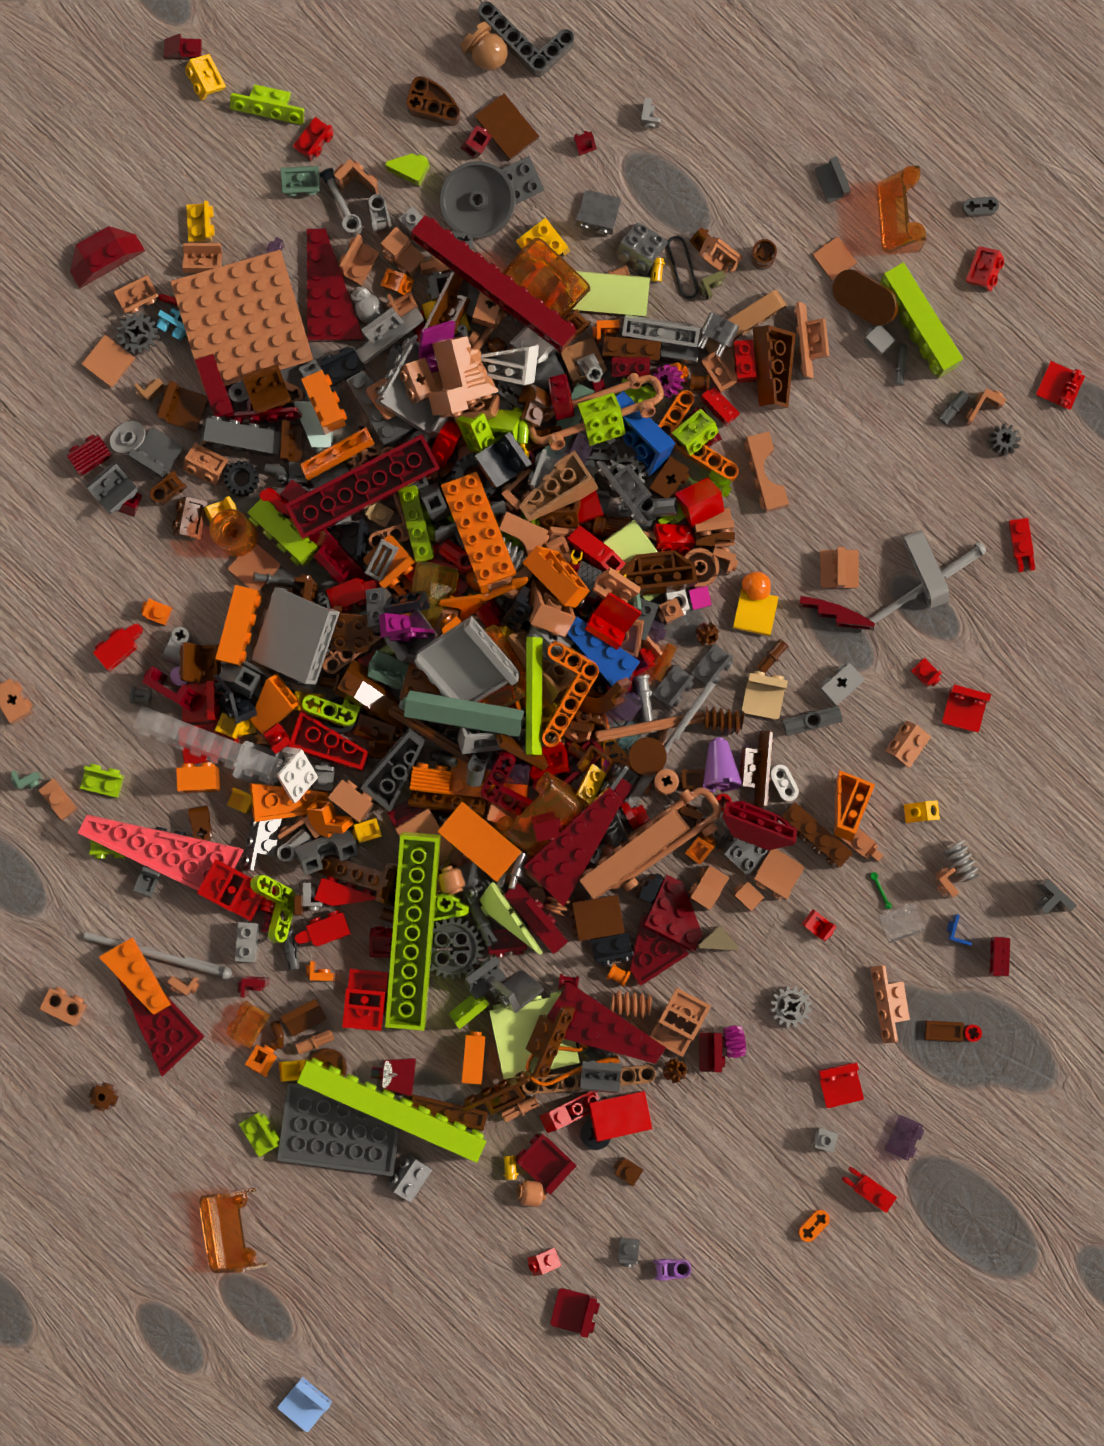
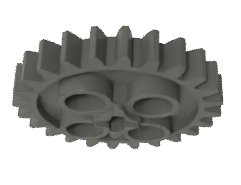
[430,917,484,980]

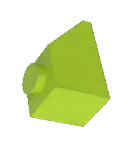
[385,153,430,187]

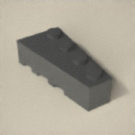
[346,371,418,448]

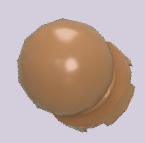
[460,21,508,71]

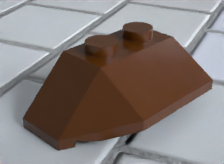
[619,550,697,596]

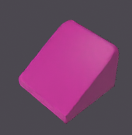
[688,586,712,610]

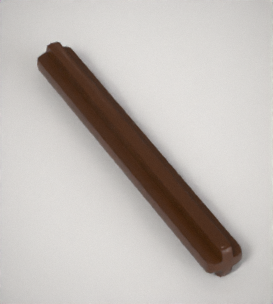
[389,705,473,763]

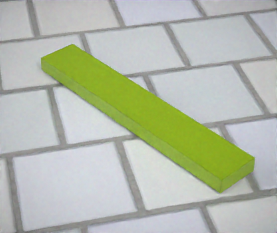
[526,637,542,755]

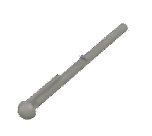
[859,542,986,632]
[623,681,715,808]
[83,932,232,981]

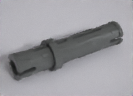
[462,893,498,947]

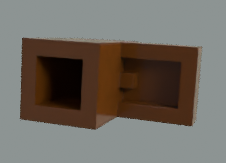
[518,384,551,427]

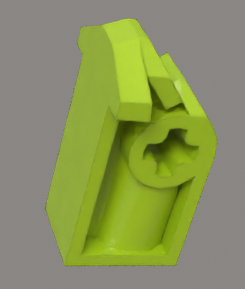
[434,892,470,921]

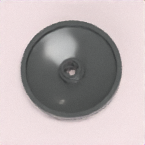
[440,161,516,238]

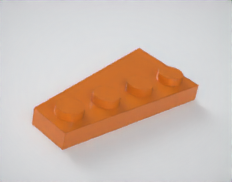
[250,783,329,822]
[99,937,171,1015]

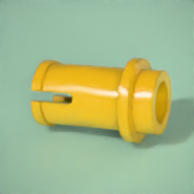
[650,258,665,282]
[503,1156,518,1180]

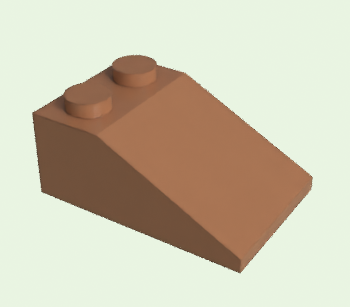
[528,579,576,637]

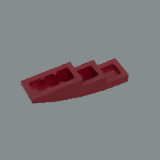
[799,596,875,631]

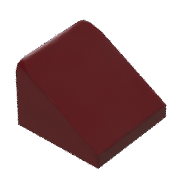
[118,493,143,517]

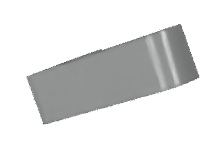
[903,530,949,609]

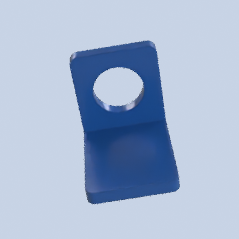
[947,914,972,946]

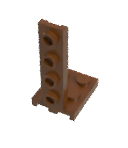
[316,855,398,906]

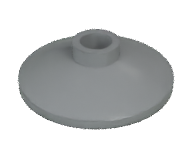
[110,421,145,454]

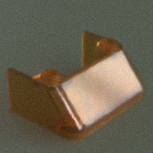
[199,1187,268,1273]

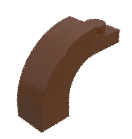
[568,677,632,714]

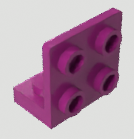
[418,320,455,373]
[379,613,435,642]

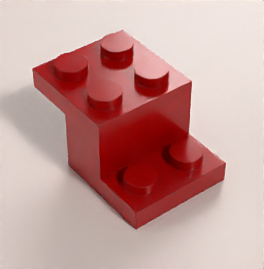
[197,859,265,921]
[342,969,389,1031]

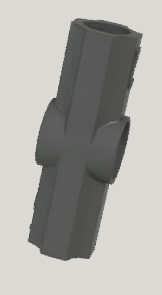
[618,497,678,521]
[782,706,843,736]

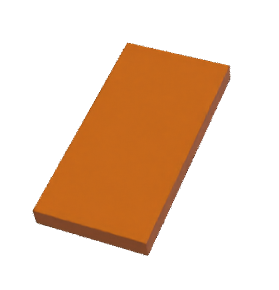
[437,802,522,882]

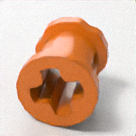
[606,963,631,987]

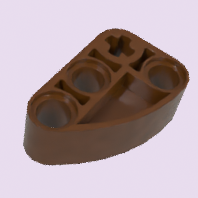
[407,76,460,126]

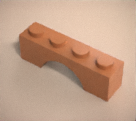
[744,431,789,513]

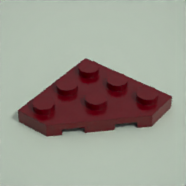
[643,874,702,952]
[630,911,689,986]

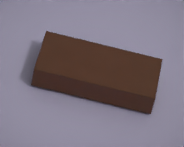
[294,895,304,915]
[924,1020,964,1042]

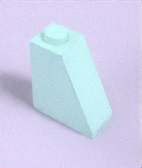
[294,401,333,453]

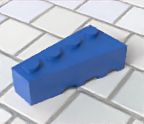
[566,617,640,688]

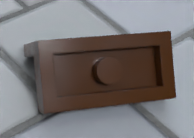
[281,998,326,1036]

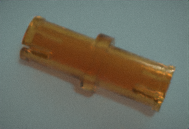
[650,642,678,682]

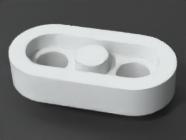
[770,765,799,802]

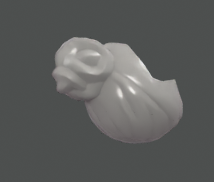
[351,287,384,324]

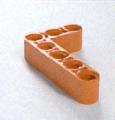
[659,390,739,482]
[542,641,599,747]

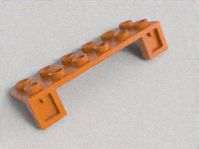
[441,472,516,594]

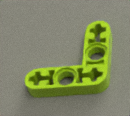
[302,695,360,727]
[250,875,296,943]

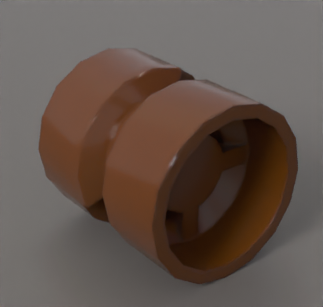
[751,239,777,270]

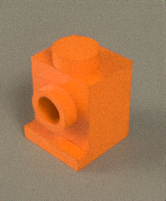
[245,1045,277,1078]

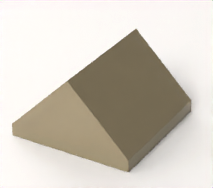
[697,926,738,951]

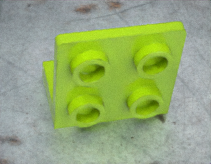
[577,392,626,446]

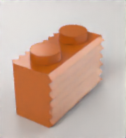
[409,763,451,795]

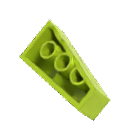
[247,499,318,567]

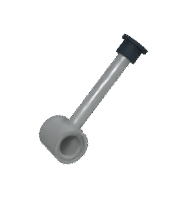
[319,168,363,238]

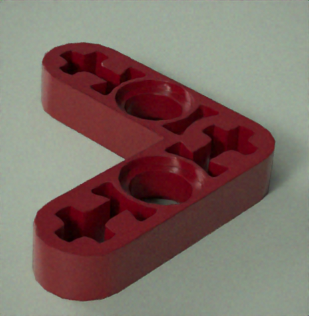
[481,751,534,817]

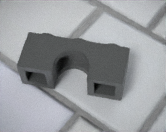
[294,829,359,875]

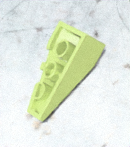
[479,882,543,955]

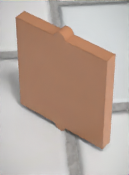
[813,237,857,281]

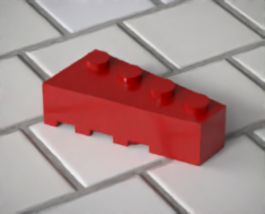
[289,711,369,772]

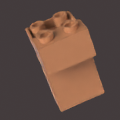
[428,336,498,418]

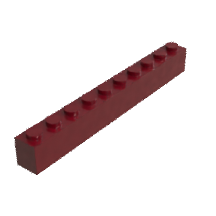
[410,215,577,353]

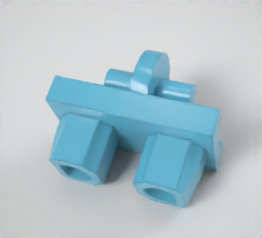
[156,308,187,341]

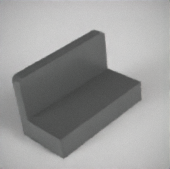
[815,156,851,203]
[659,342,699,367]

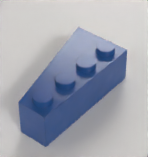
[616,391,675,476]

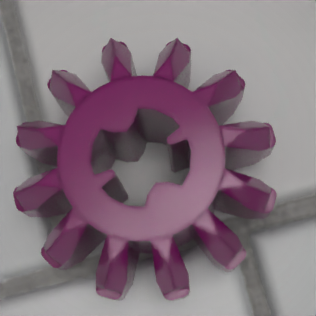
[653,365,685,397]
[723,1025,746,1058]

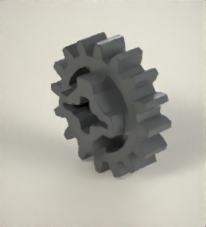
[117,313,159,355]

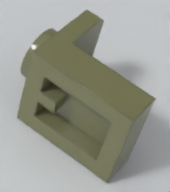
[699,270,726,300]

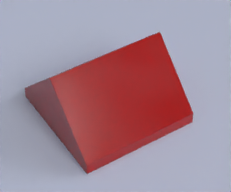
[674,477,725,528]

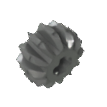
[988,423,1021,456]

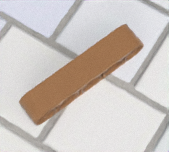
[700,289,787,354]

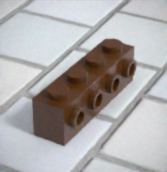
[781,802,853,868]

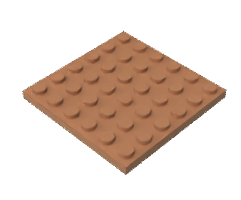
[171,249,313,392]

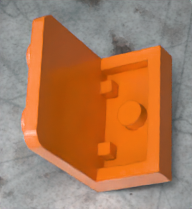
[363,535,416,589]

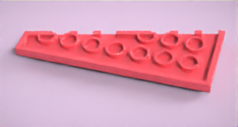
[78,815,244,891]

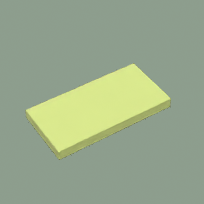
[571,271,650,316]
[603,520,661,601]

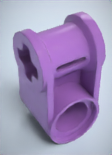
[654,1258,691,1281]

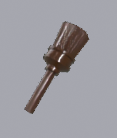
[579,514,630,538]

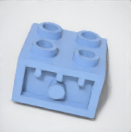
[278,1376,333,1432]

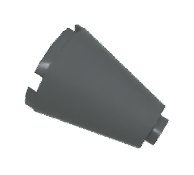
[516,351,571,392]

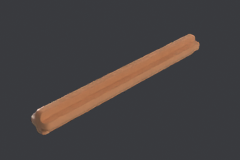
[595,712,705,742]

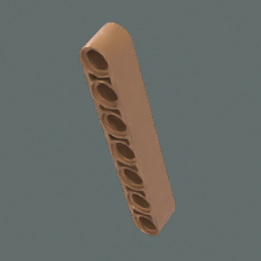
[522,1065,656,1094]

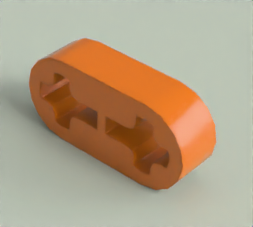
[798,1209,830,1242]

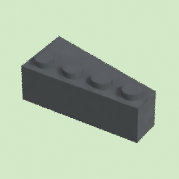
[199,416,282,457]
[360,728,426,812]

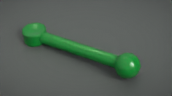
[870,872,892,910]

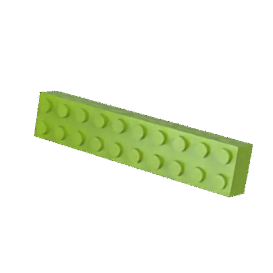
[385,832,441,1031]
[297,1057,487,1163]

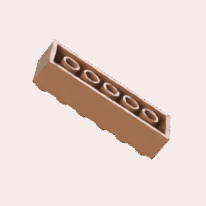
[580,810,690,899]

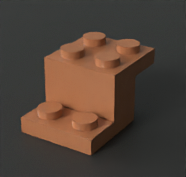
[650,987,711,1057]

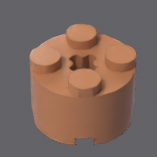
[684,548,719,589]

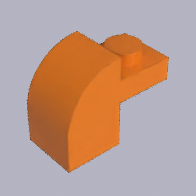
[306,800,353,838]

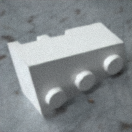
[481,345,539,385]

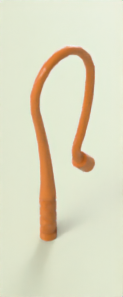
[526,1043,620,1086]

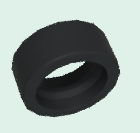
[322,697,359,734]

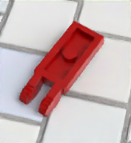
[1008,518,1035,573]

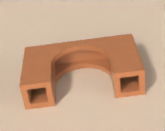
[473,511,549,600]

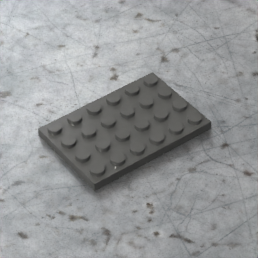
[277,1083,401,1176]

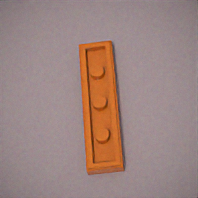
[299,427,375,481]

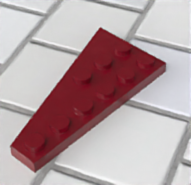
[307,228,365,342]
[524,786,623,907]
[117,977,206,1077]
[547,983,666,1064]

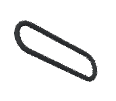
[667,236,698,299]

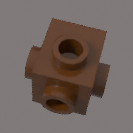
[89,1082,119,1112]

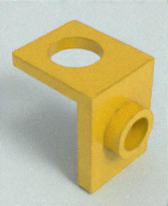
[904,801,940,823]

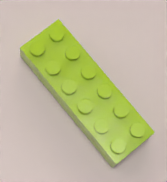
[880,262,963,379]

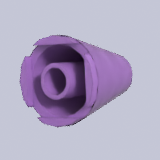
[703,737,741,792]

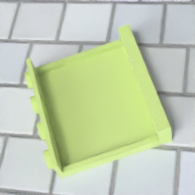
[489,991,580,1079]

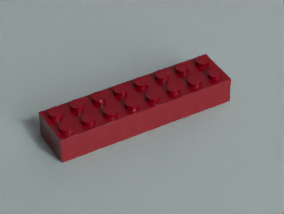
[284,434,440,541]

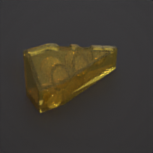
[409,560,459,629]

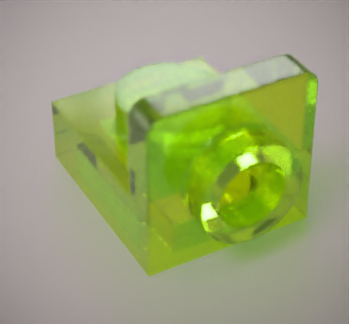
[708,470,732,498]

